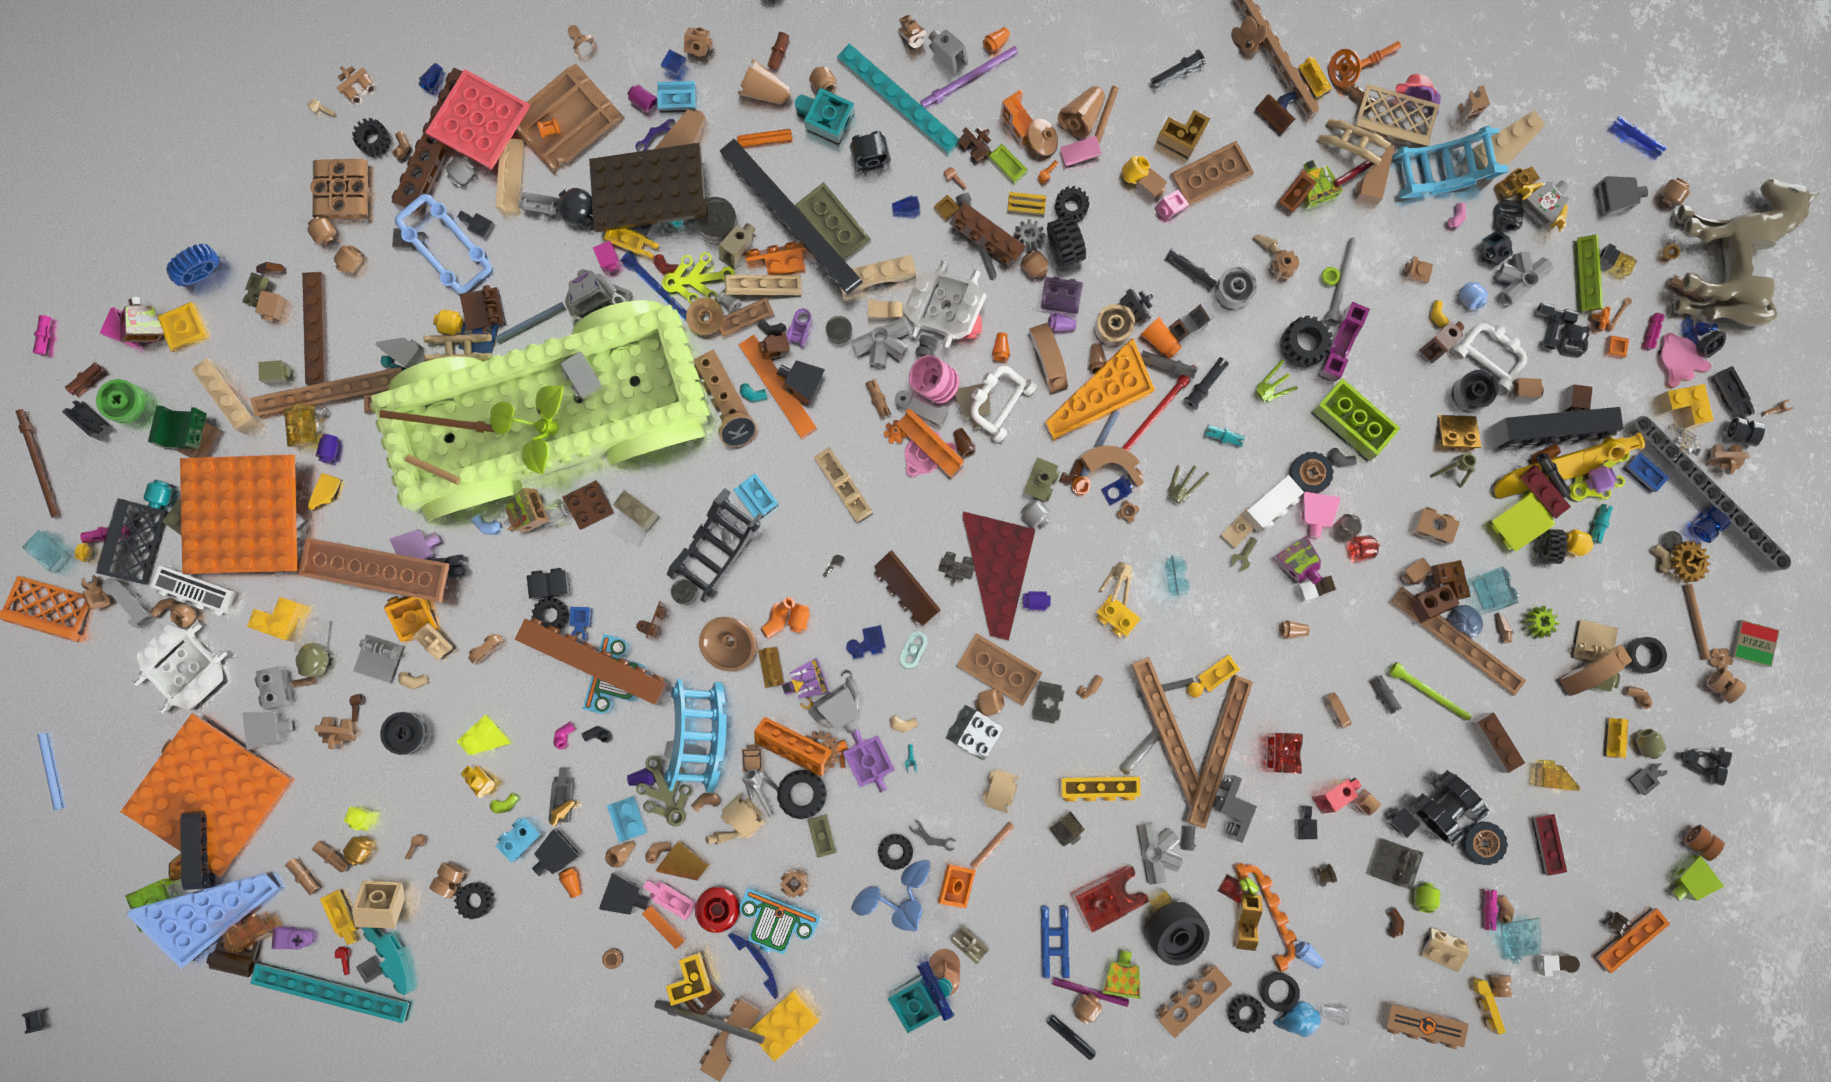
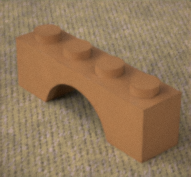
[699,997,762,1082]

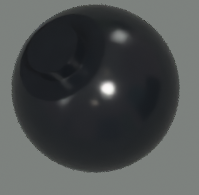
[557,188,593,228]

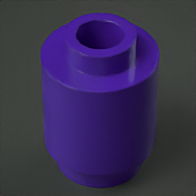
[315,434,339,463]
[1023,591,1051,610]

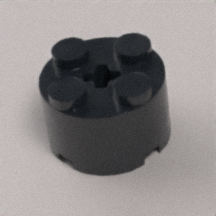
[849,131,891,172]
[1454,370,1499,412]

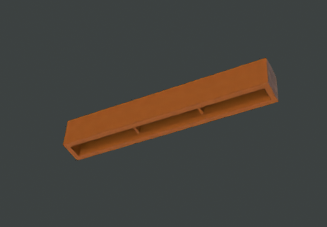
[514,617,668,705]

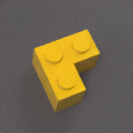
[1659,384,1714,428]
[247,597,305,641]
[665,952,712,1006]

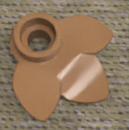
[1232,16,1267,55]

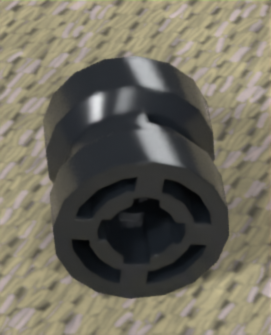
[445,554,468,578]

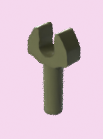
[1230,537,1257,572]

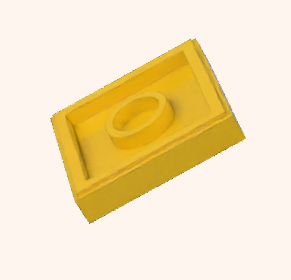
[157,302,208,352]

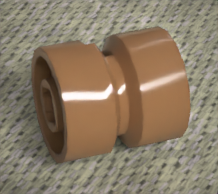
[1706,667,1747,704]
[429,862,465,899]

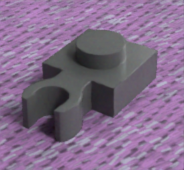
[1630,763,1668,795]

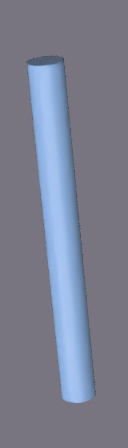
[37,733,62,810]

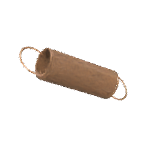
[288,677,320,687]

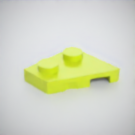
[456,715,511,755]

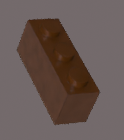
[1470,712,1525,773]

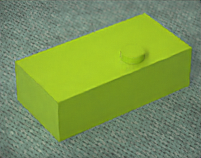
[1312,378,1401,461]

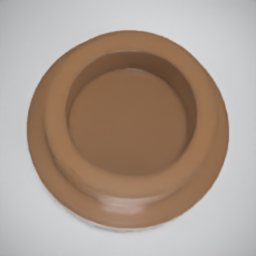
[602,949,622,969]

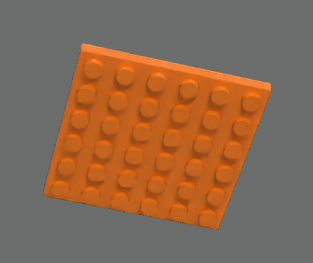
[180,454,297,574]
[120,713,292,877]

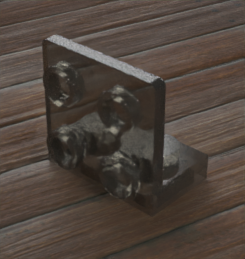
[1369,838,1424,890]

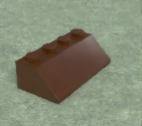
[874,550,941,627]

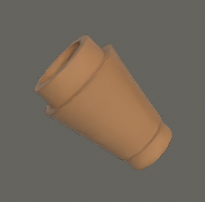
[1089,343,1107,373]
[1279,620,1310,639]

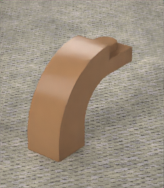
[1029,323,1068,393]
[1078,445,1144,487]
[1559,644,1632,696]

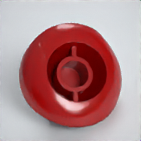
[695,887,740,933]

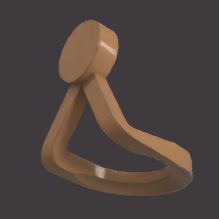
[567,25,594,53]

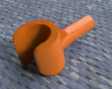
[1038,160,1058,184]
[836,740,848,768]

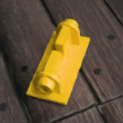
[1298,57,1333,98]
[1606,718,1629,758]

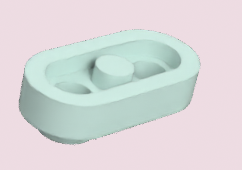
[900,631,927,669]

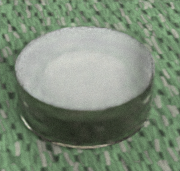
[1661,531,1683,550]

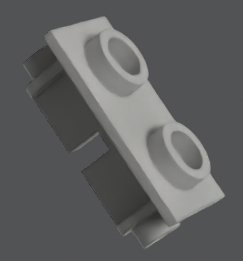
[518,192,559,215]

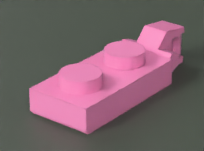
[643,880,696,920]

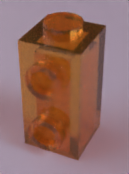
[222,914,273,953]

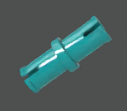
[1205,424,1245,447]
[1591,504,1613,544]

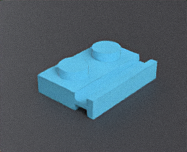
[657,81,696,111]
[733,473,778,518]
[607,796,647,843]

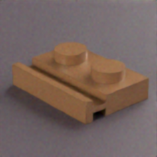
[178,422,222,458]

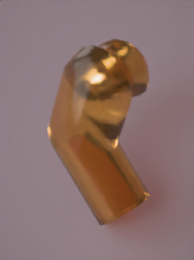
[168,853,181,881]

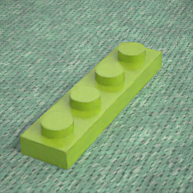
[1577,234,1603,312]

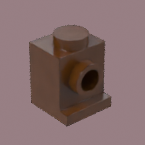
[758,332,790,359]

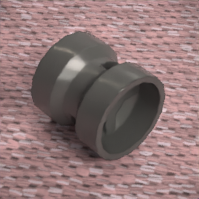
[915,335,938,357]

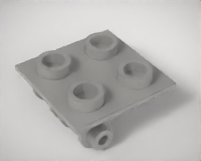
[353,634,403,683]

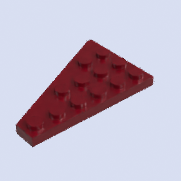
[962,511,1036,641]

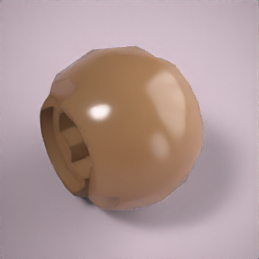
[170,603,196,628]

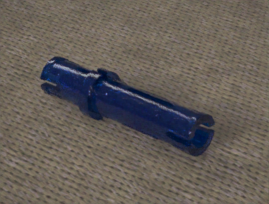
[1612,116,1667,157]
[916,960,955,1021]

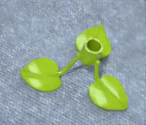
[490,385,564,474]

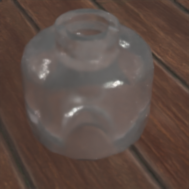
[543,498,570,526]

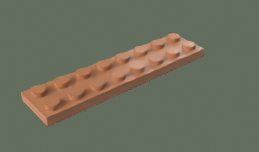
[298,537,449,602]

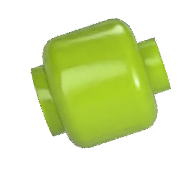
[1414,883,1441,913]

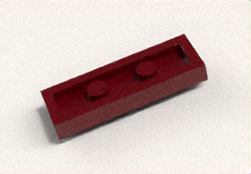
[1519,464,1571,519]
[1533,814,1567,876]

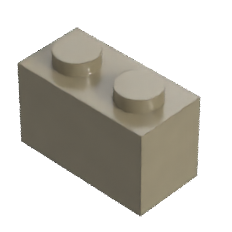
[613,490,659,531]

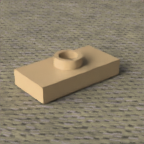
[1220,508,1254,549]

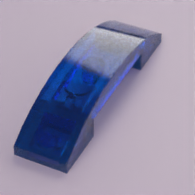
[728,931,779,999]

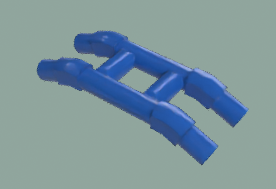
[1041,906,1070,979]

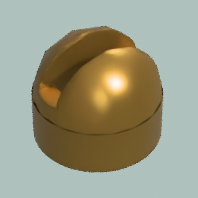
[1662,244,1680,260]

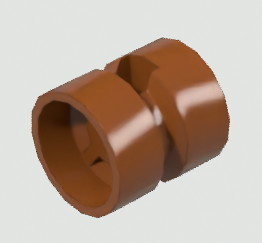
[1684,824,1725,861]

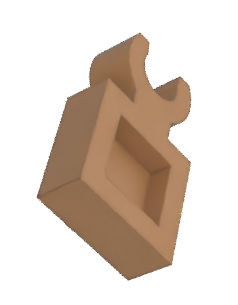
[81,575,110,611]

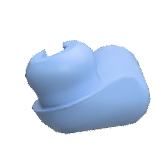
[471,515,500,534]

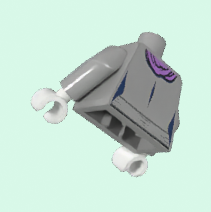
[565,269,626,327]

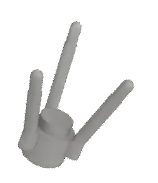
[742,769,778,817]

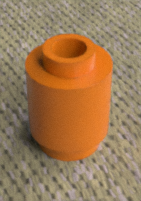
[787,604,810,633]

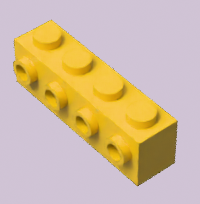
[1060,776,1141,801]

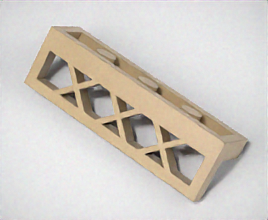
[495,139,525,214]

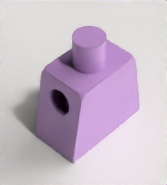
[389,529,441,560]

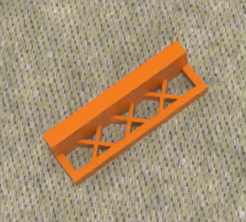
[896,408,964,478]
[754,717,831,777]

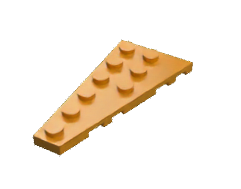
[1044,338,1155,439]

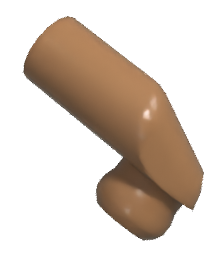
[392,131,410,159]
[1076,675,1103,699]
[1625,686,1652,709]
[1497,895,1515,926]

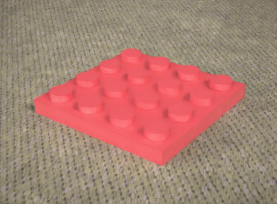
[425,69,530,170]

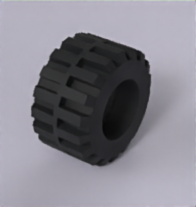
[1047,215,1086,267]
[1281,315,1333,367]
[777,770,827,819]

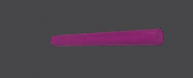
[1051,977,1129,1007]

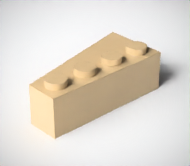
[1472,110,1545,186]

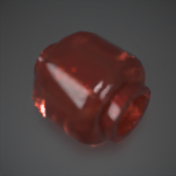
[1349,535,1380,561]

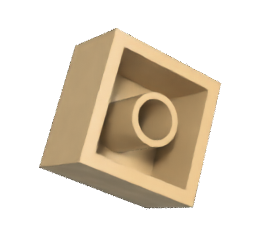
[352,881,405,929]

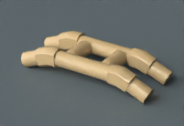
[1318,119,1391,166]
[423,334,492,362]

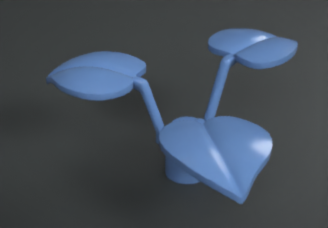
[851,860,930,931]

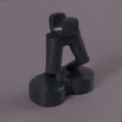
[1680,747,1733,786]

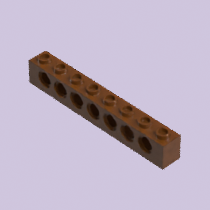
[392,67,463,216]

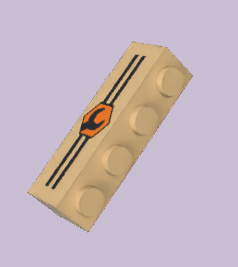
[191,358,259,433]

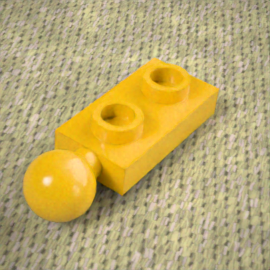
[1187,654,1240,698]

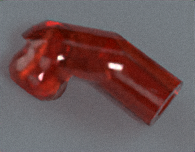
[653,254,679,274]

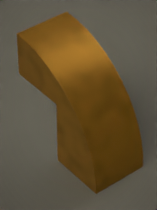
[1236,893,1263,951]

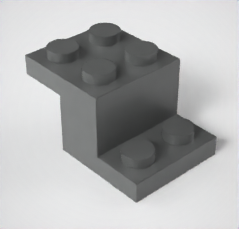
[1213,775,1257,843]

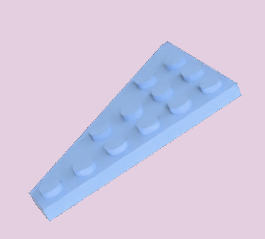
[127,873,278,969]

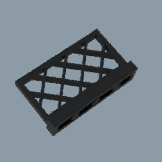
[95,498,166,585]

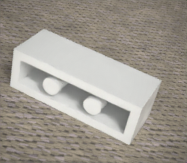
[1242,475,1304,532]

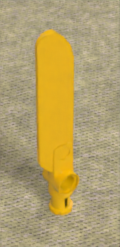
[1493,433,1645,498]

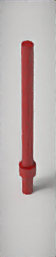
[1121,365,1196,451]

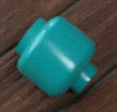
[143,479,173,509]

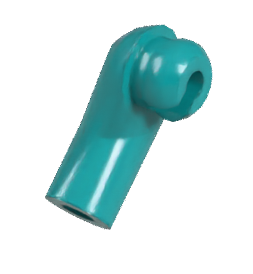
[740,383,767,402]

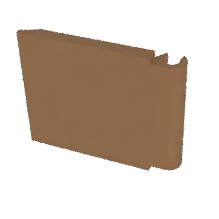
[516,63,625,172]

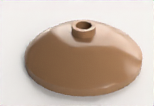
[699,617,756,671]

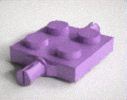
[843,730,895,793]

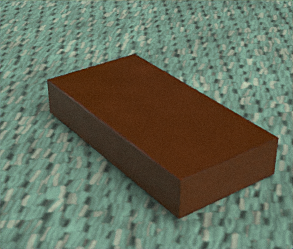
[1255,94,1296,134]

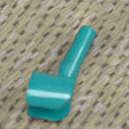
[380,356,407,371]
[905,744,917,773]

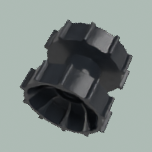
[1411,770,1490,847]

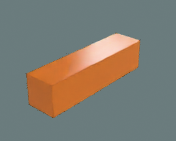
[642,904,686,950]

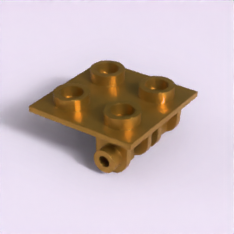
[1438,415,1481,450]

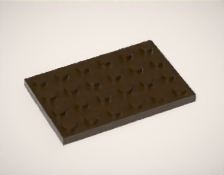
[589,143,707,232]

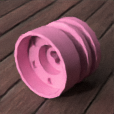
[909,355,959,404]

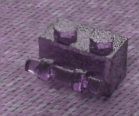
[1041,276,1083,314]

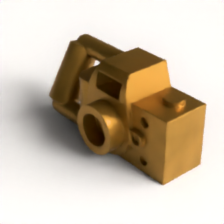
[1496,166,1540,197]

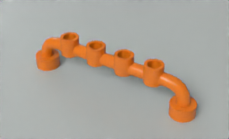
[1234,863,1297,972]

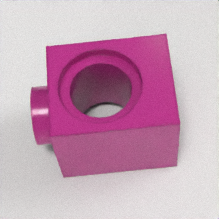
[593,241,621,273]

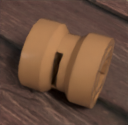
[1491,975,1513,997]

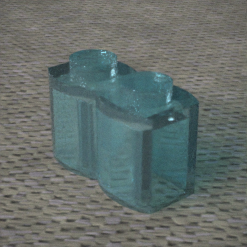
[22,530,72,574]

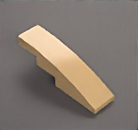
[814,447,873,522]

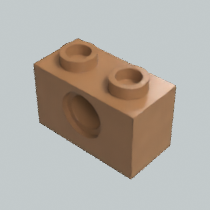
[1411,507,1460,545]

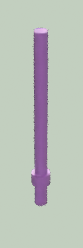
[920,46,1018,107]

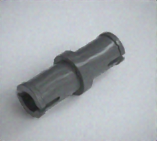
[1371,675,1402,714]

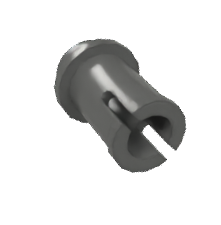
[1181,826,1196,851]

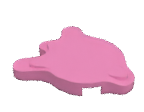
[1659,333,1711,388]
[905,432,956,477]

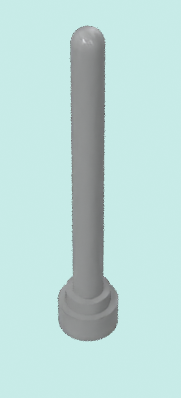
[1325,237,1356,324]

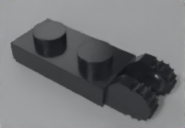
[1713,366,1755,418]

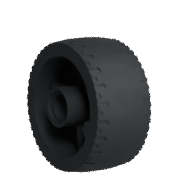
[1146,902,1210,966]

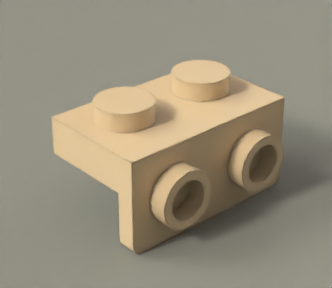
[1421,928,1469,972]

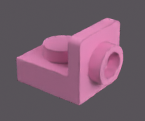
[1155,190,1189,222]

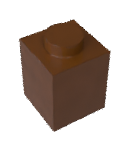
[1565,384,1593,411]

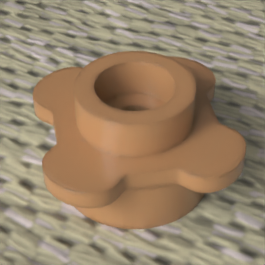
[1117,500,1139,523]

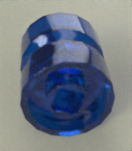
[1691,507,1731,543]

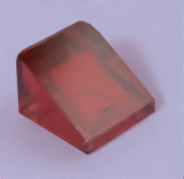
[1218,874,1246,903]

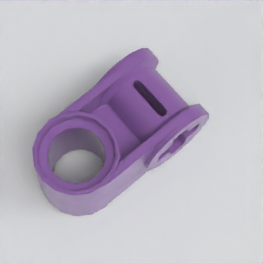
[786,308,812,347]
[271,927,313,950]

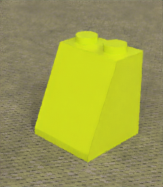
[1491,490,1555,552]

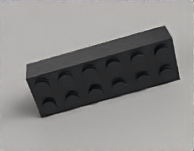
[1494,407,1624,449]

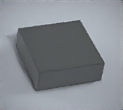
[356,955,382,984]

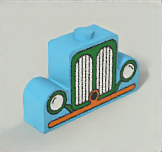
[583,634,645,714]
[740,887,821,954]

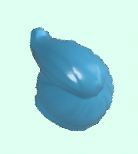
[1274,1002,1321,1037]

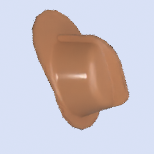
[928,949,960,996]

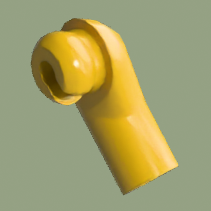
[1431,300,1450,328]

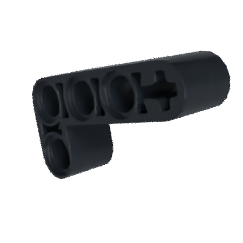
[180,811,215,890]

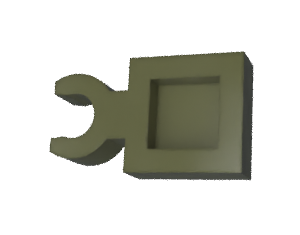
[242,272,269,308]

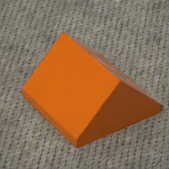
[937,863,976,908]

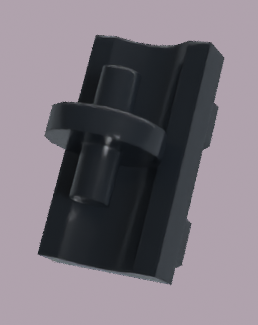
[1119,288,1153,324]

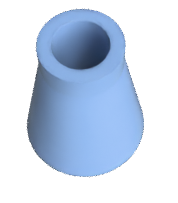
[1295,941,1324,969]

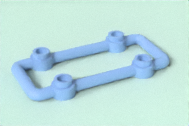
[395,194,492,294]

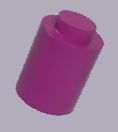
[627,84,657,113]

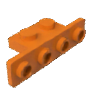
[745,241,807,275]

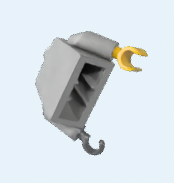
[800,670,861,733]

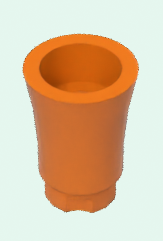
[1140,316,1182,359]

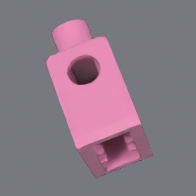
[1300,492,1341,538]

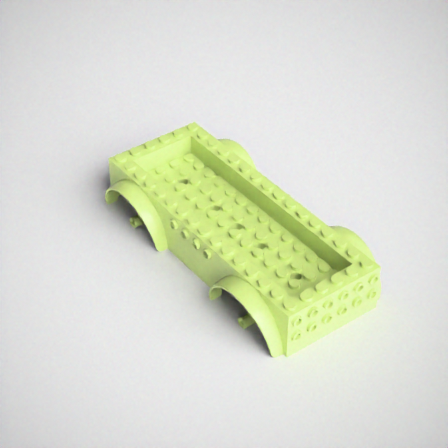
[370,300,710,522]

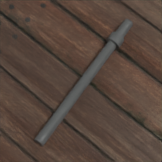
[654,1000,765,1044]

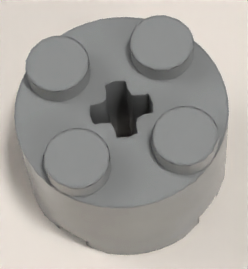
[1215,267,1257,310]

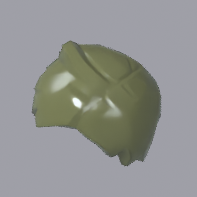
[295,643,329,677]

